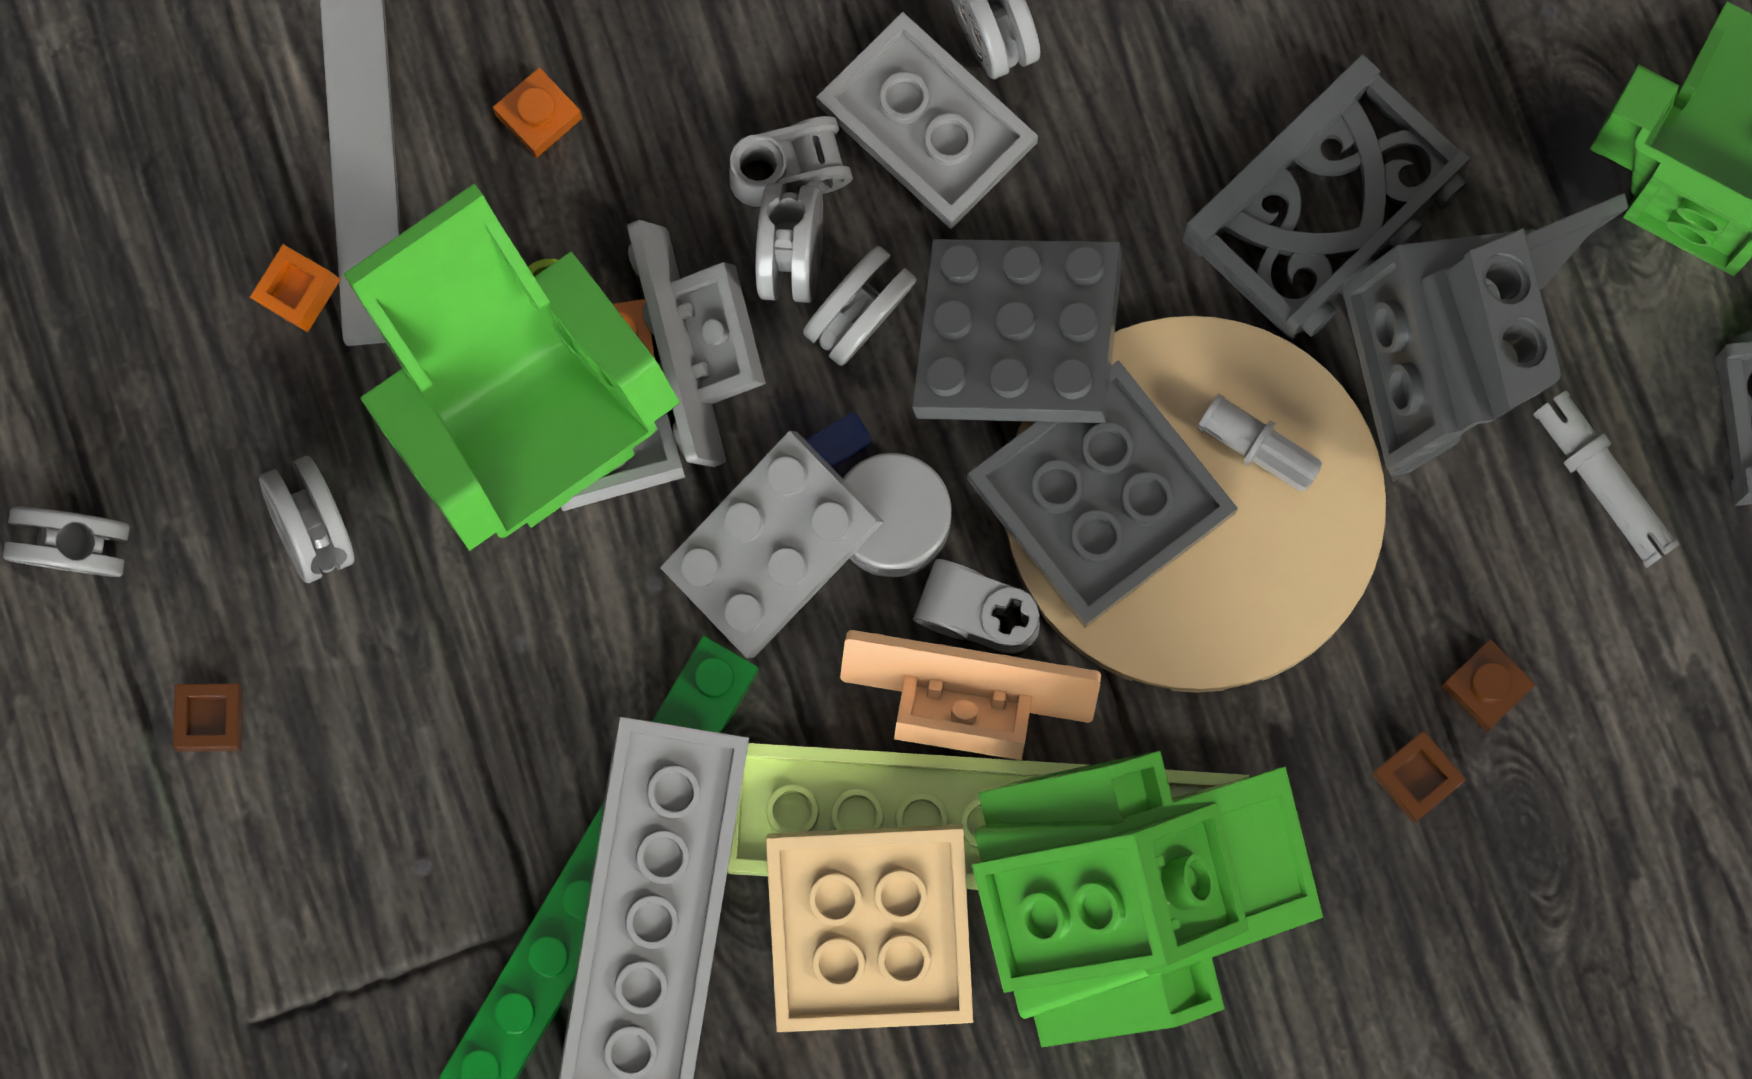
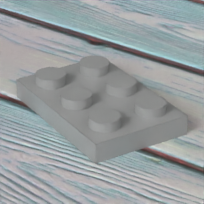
[816,12,1038,229]
[660,431,884,658]

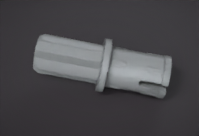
[1197,393,1322,491]

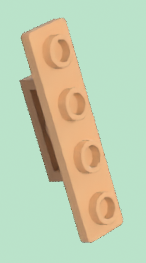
[840,630,1101,761]

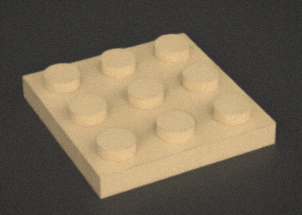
[766,824,973,1032]

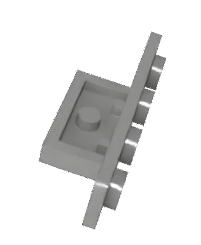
[627,220,766,467]

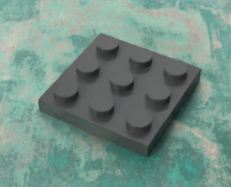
[913,239,1122,423]
[967,360,1238,628]

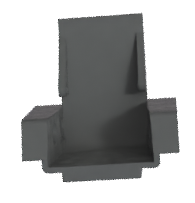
[1342,193,1629,482]

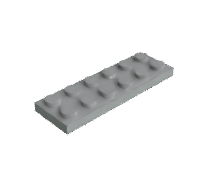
[558,717,749,1079]

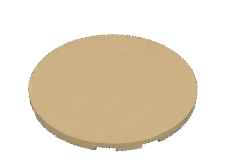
[1005,316,1386,693]

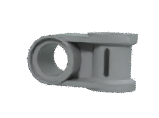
[729,116,853,207]
[913,559,1040,655]

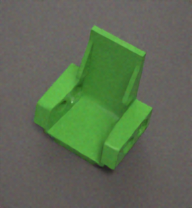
[1590,1,1752,277]
[343,184,680,551]
[972,751,1323,1048]

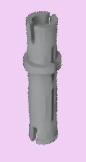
[1533,390,1680,568]

